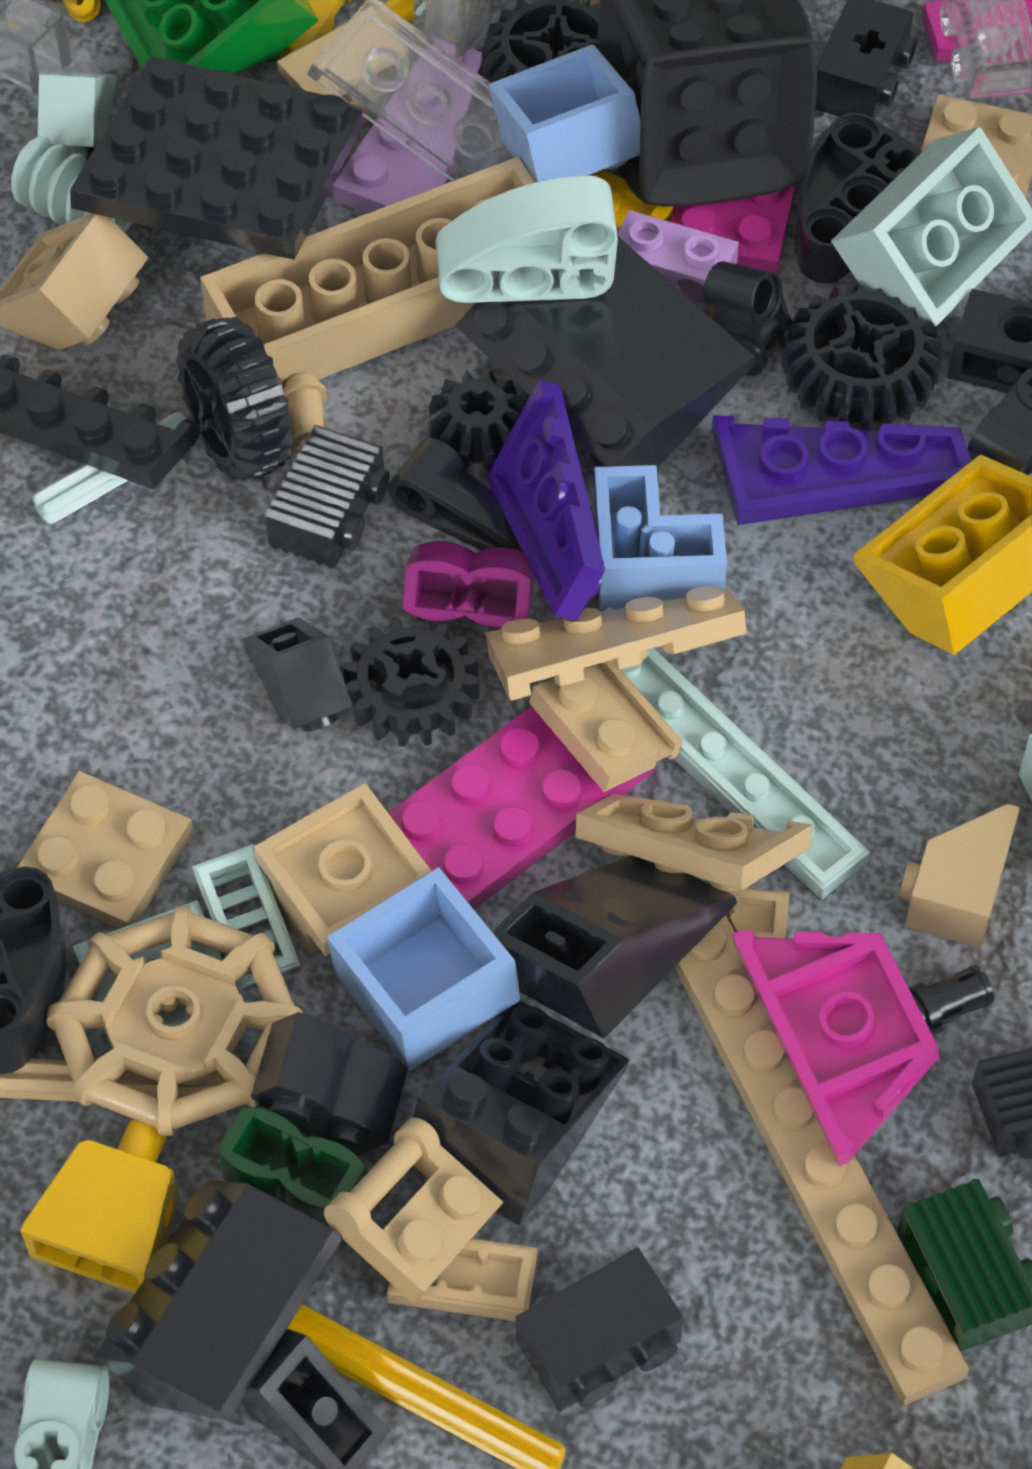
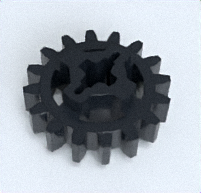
[343,617,480,747]

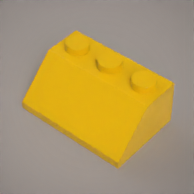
[853,454,1032,655]

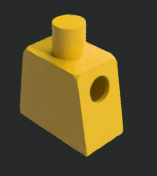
[20,1120,179,1294]

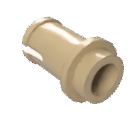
[283,374,328,452]

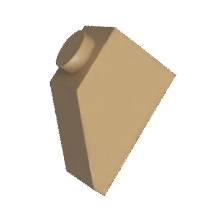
[898,804,1020,948]

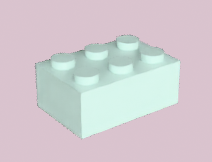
[831,127,1032,326]

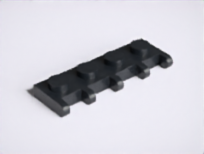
[0,354,200,490]

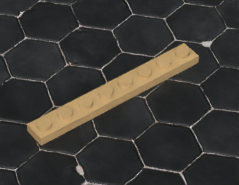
[674,915,969,1406]

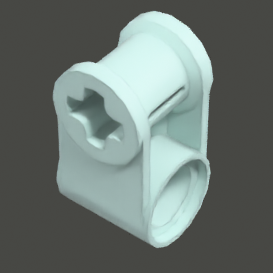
[14,1359,109,1469]

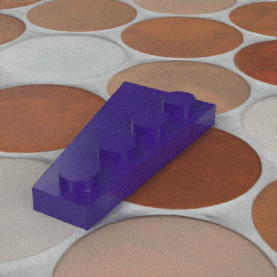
[486,379,606,621]
[711,415,971,525]

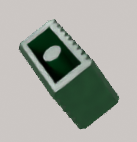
[897,1179,1032,1352]

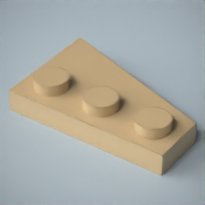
[575,794,812,892]

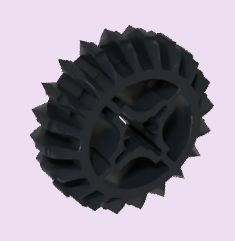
[482,0,600,88]
[781,283,942,430]
[176,317,294,481]

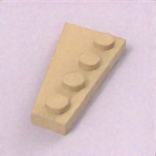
[485,586,747,701]

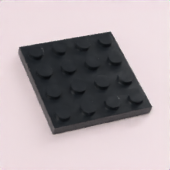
[70,56,365,260]

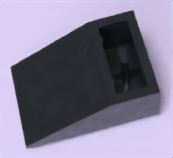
[492,856,738,1039]
[413,1000,630,1225]

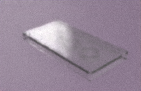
[307,0,514,181]

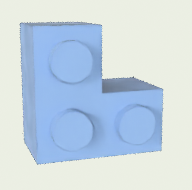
[593,465,727,611]

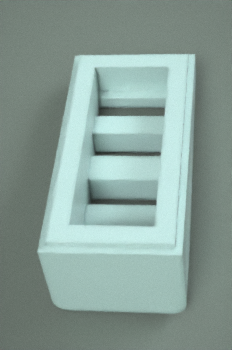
[192,844,300,990]

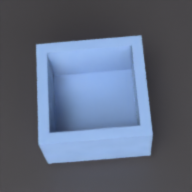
[488,44,641,182]
[327,867,520,1072]

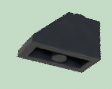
[242,617,352,732]
[241,1329,390,1469]

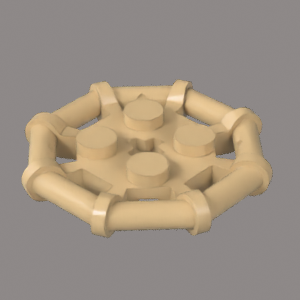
[47,906,303,1136]

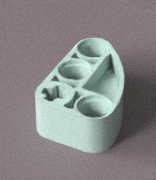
[436,175,618,303]

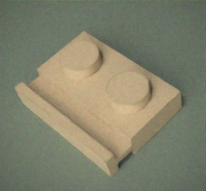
[529,663,682,792]

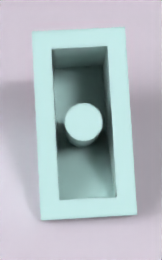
[38,71,117,157]

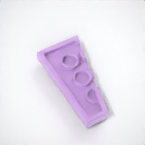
[332,36,483,213]

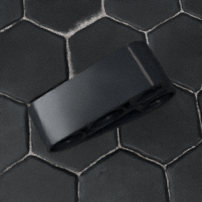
[795,113,923,284]
[0,866,67,1075]

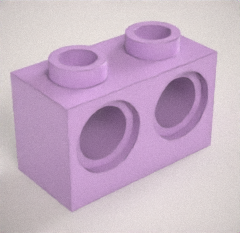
[617,210,739,316]

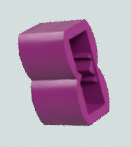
[402,541,535,628]

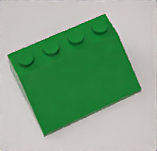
[105,0,319,74]

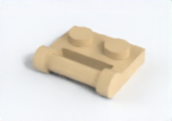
[324,1118,503,1304]

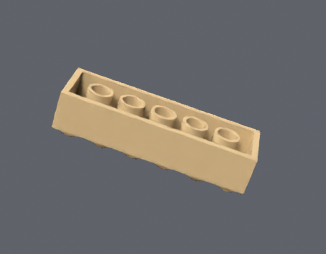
[200,157,535,389]

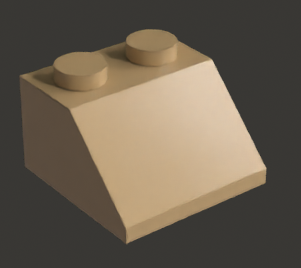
[0,213,149,350]

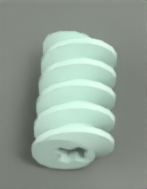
[11,136,132,233]

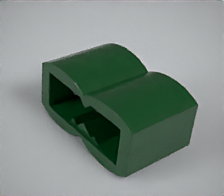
[218,1107,366,1241]

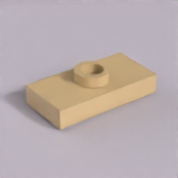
[387,1239,538,1321]

